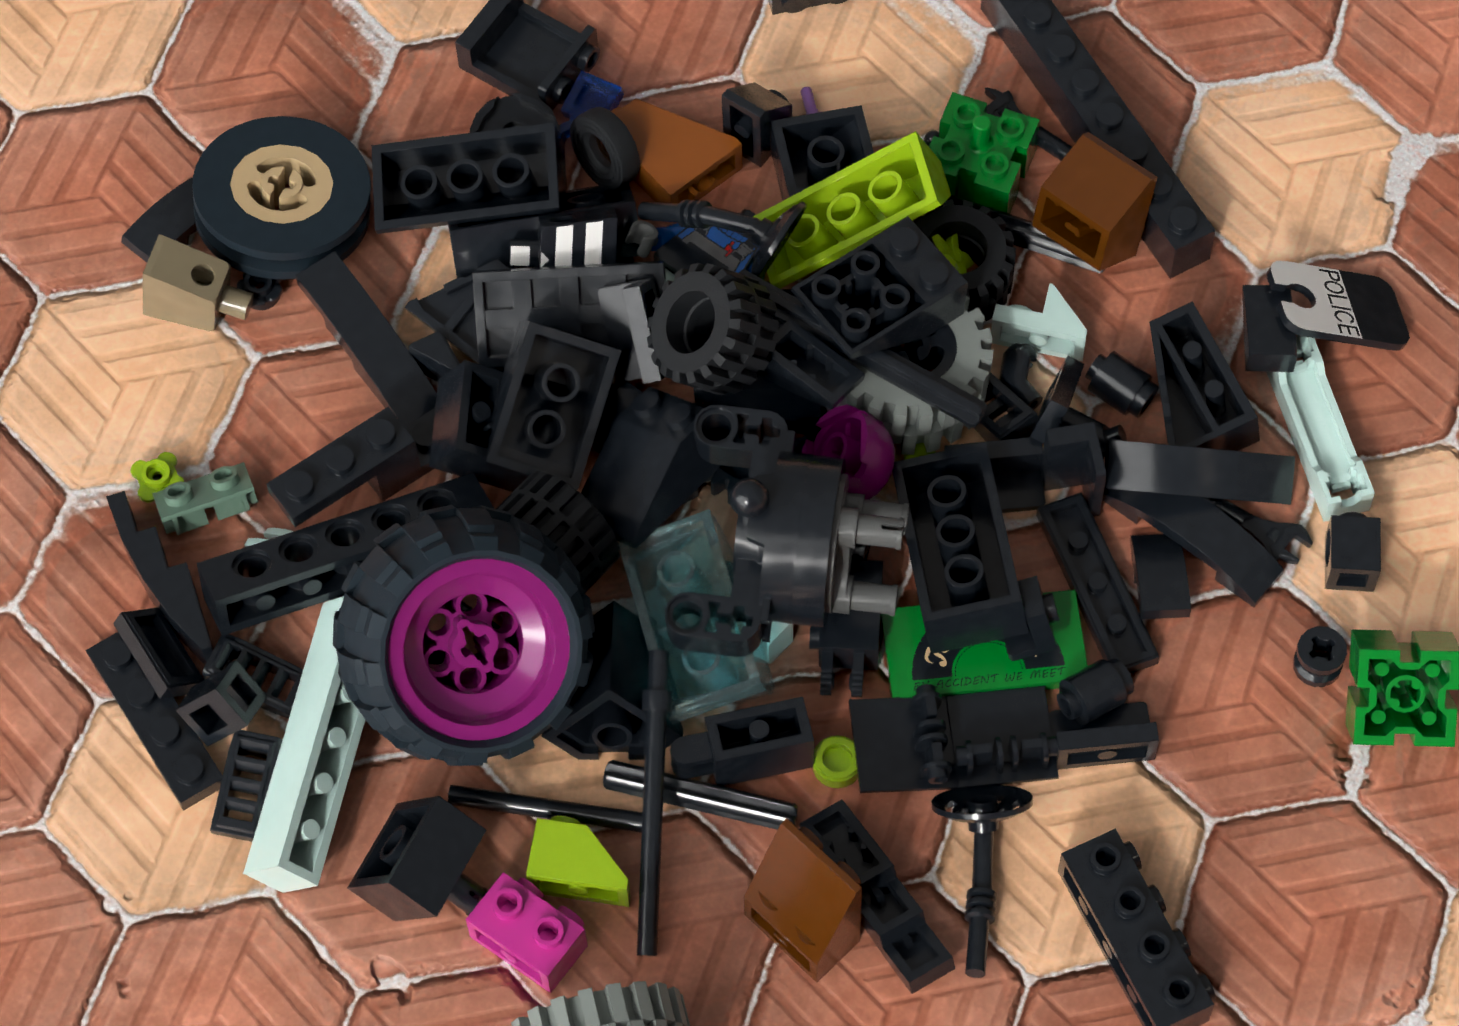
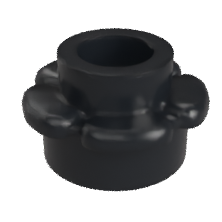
[237,273,283,310]

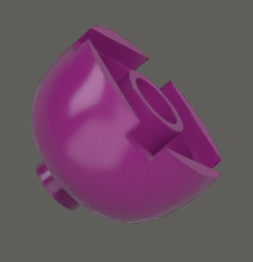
[802,404,895,500]

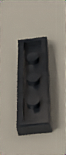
[1036,492,1159,674]

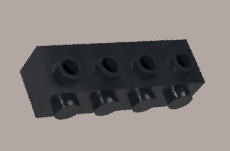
[1058,828,1216,1026]

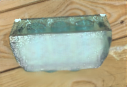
[618,509,775,724]

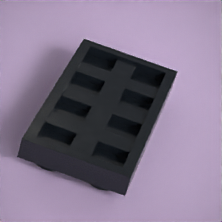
[472,261,666,367]

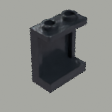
[455,0,600,111]

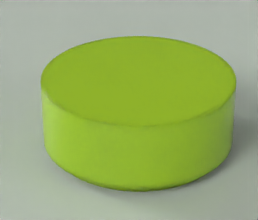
[813,735,858,788]

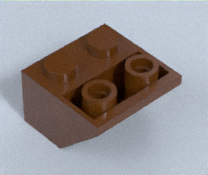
[1032,132,1158,272]

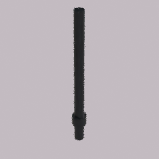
[637,650,673,956]

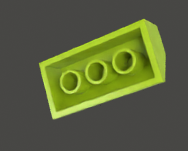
[753,131,951,289]

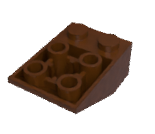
[744,818,862,982]

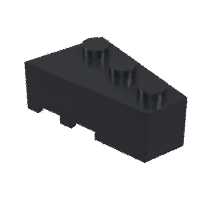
[1149,301,1260,451]

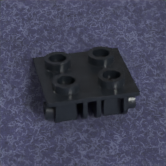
[848,684,959,793]
[946,685,1059,789]

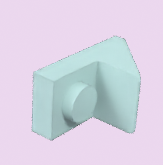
[991,283,1088,361]

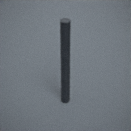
[448,785,642,833]

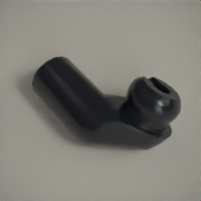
[999,343,1043,410]

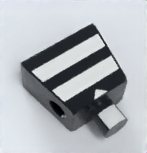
[509,207,618,268]

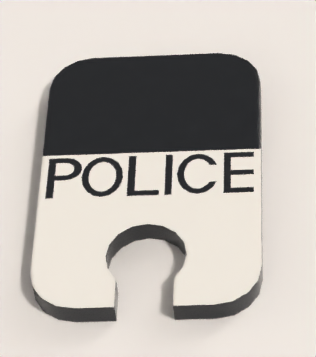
[1267,261,1410,351]

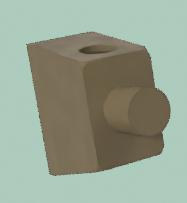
[143,234,254,331]

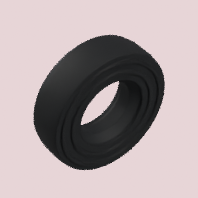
[570,107,640,190]

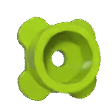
[130,452,184,503]

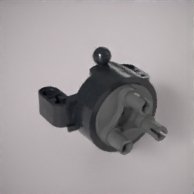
[665,405,909,657]

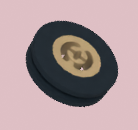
[192,116,371,280]

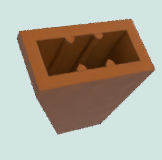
[602,98,743,204]

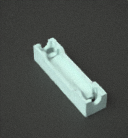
[1267,335,1375,522]

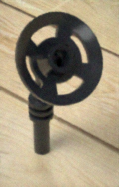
[638,199,807,278]
[931,785,1033,978]

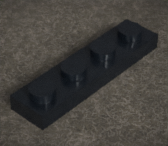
[86,632,223,811]

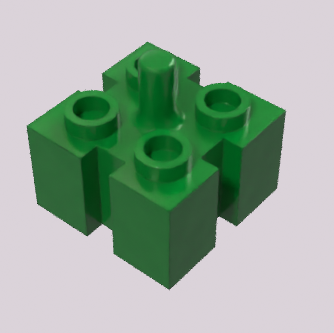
[929,92,1040,214]
[1345,629,1459,747]

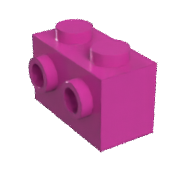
[466,872,588,993]

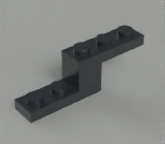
[266,407,435,527]

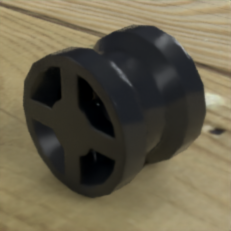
[1293,626,1347,687]

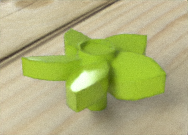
[932,233,974,274]

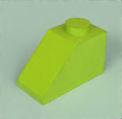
[526,816,631,907]

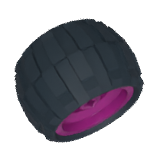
[333,505,595,766]

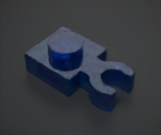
[559,71,624,145]

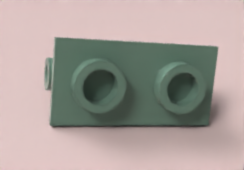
[152,462,258,535]

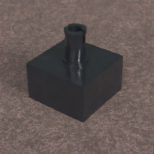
[347,796,489,921]

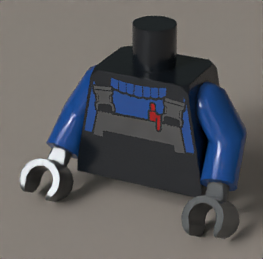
[625,209,765,280]

